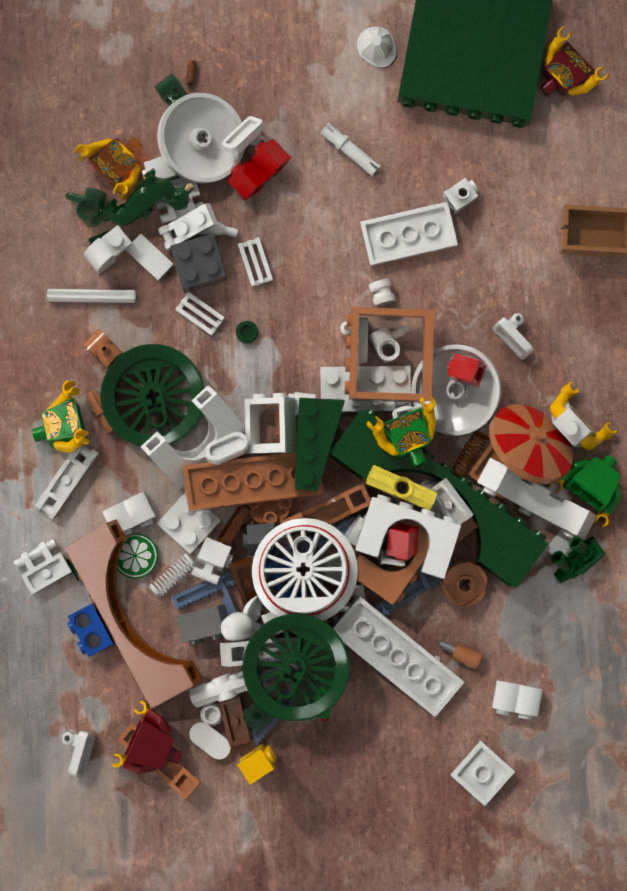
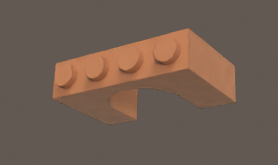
[357,499,429,605]

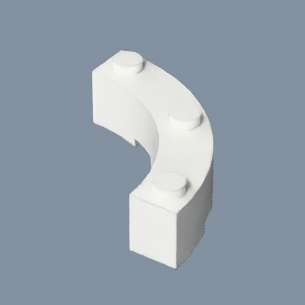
[477,458,597,540]

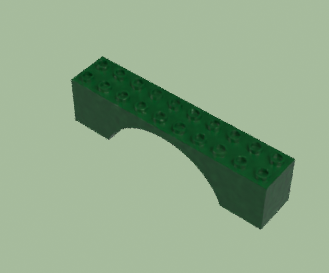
[329,409,549,589]

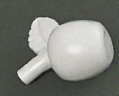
[221,596,262,642]

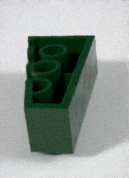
[295,398,345,492]

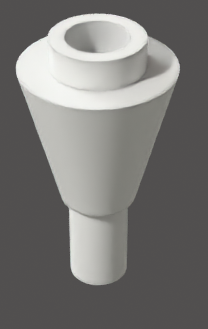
[199,221,238,238]

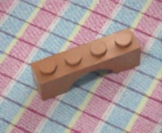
[280,484,371,543]

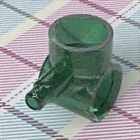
[154,73,188,106]
[65,188,108,227]

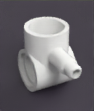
[368,325,410,364]

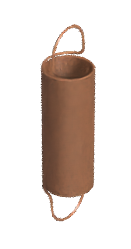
[186,54,197,90]

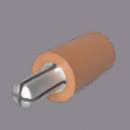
[439,640,482,669]

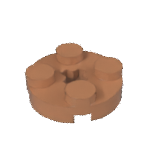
[441,560,487,607]

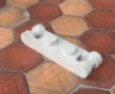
[34,445,99,520]

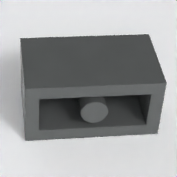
[176,605,228,645]

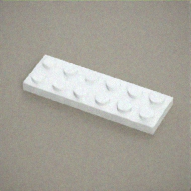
[332,595,464,717]

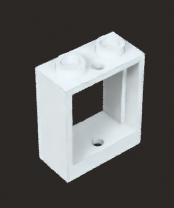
[245,393,297,454]

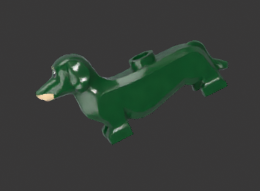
[102,168,194,226]

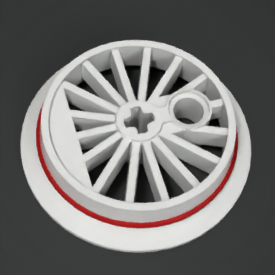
[252,518,358,621]

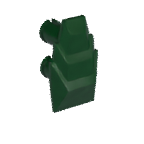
[551,536,606,584]

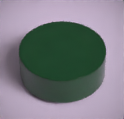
[236,321,258,344]

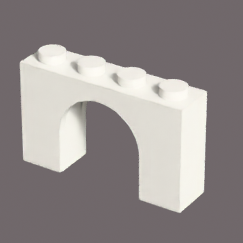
[141,385,245,489]
[355,494,461,579]

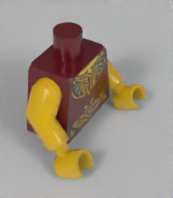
[540,26,610,97]

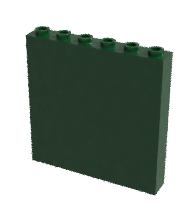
[397,0,552,128]

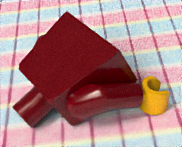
[112,701,182,774]

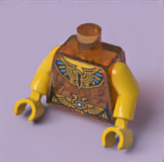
[73,136,143,200]

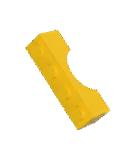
[237,743,277,785]

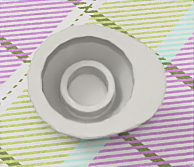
[357,27,396,68]

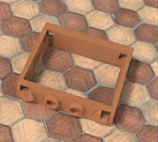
[344,307,434,403]

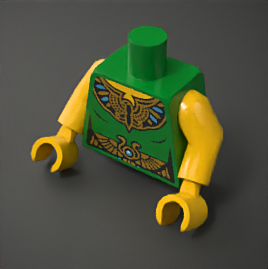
[32,380,90,454]
[367,395,436,467]

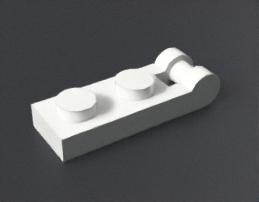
[158,203,218,250]

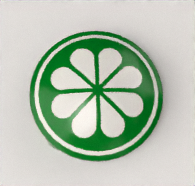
[117,533,158,579]

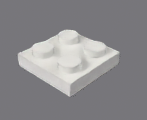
[157,493,221,554]
[450,741,515,806]

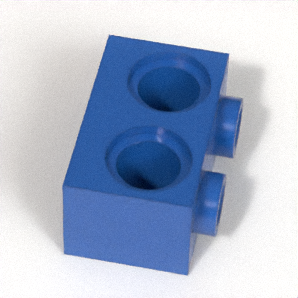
[67,603,115,657]

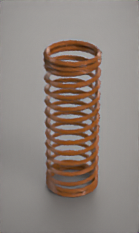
[452,430,490,478]

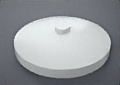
[157,93,245,184]
[411,345,502,435]

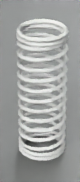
[149,553,197,599]

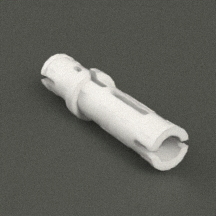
[320,123,381,177]

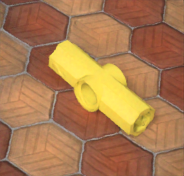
[365,465,437,511]

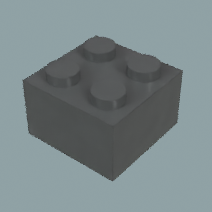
[170,233,227,293]

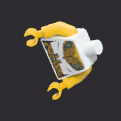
[550,382,617,450]

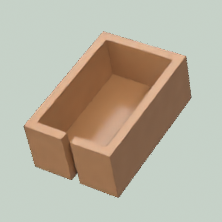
[559,204,627,258]

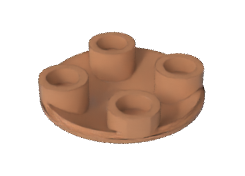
[247,499,292,525]

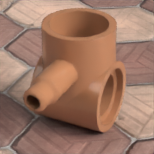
[83,329,123,369]

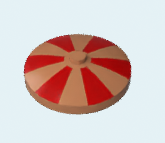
[489,404,573,484]

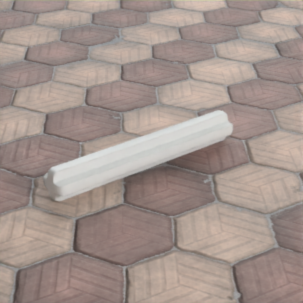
[47,289,136,303]

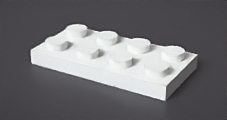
[360,202,458,266]
[320,366,411,412]

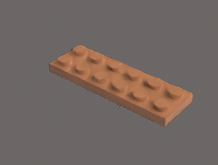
[182,452,324,512]

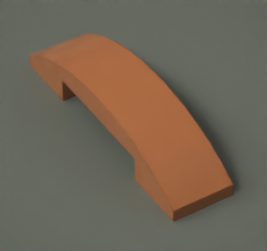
[117,723,201,800]

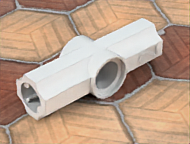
[189,671,248,708]

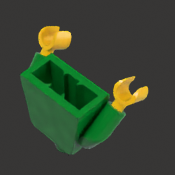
[549,455,621,527]

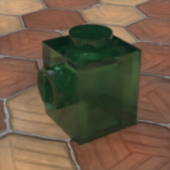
[242,703,275,730]

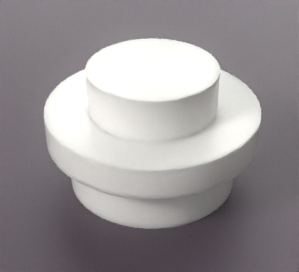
[200,703,222,726]

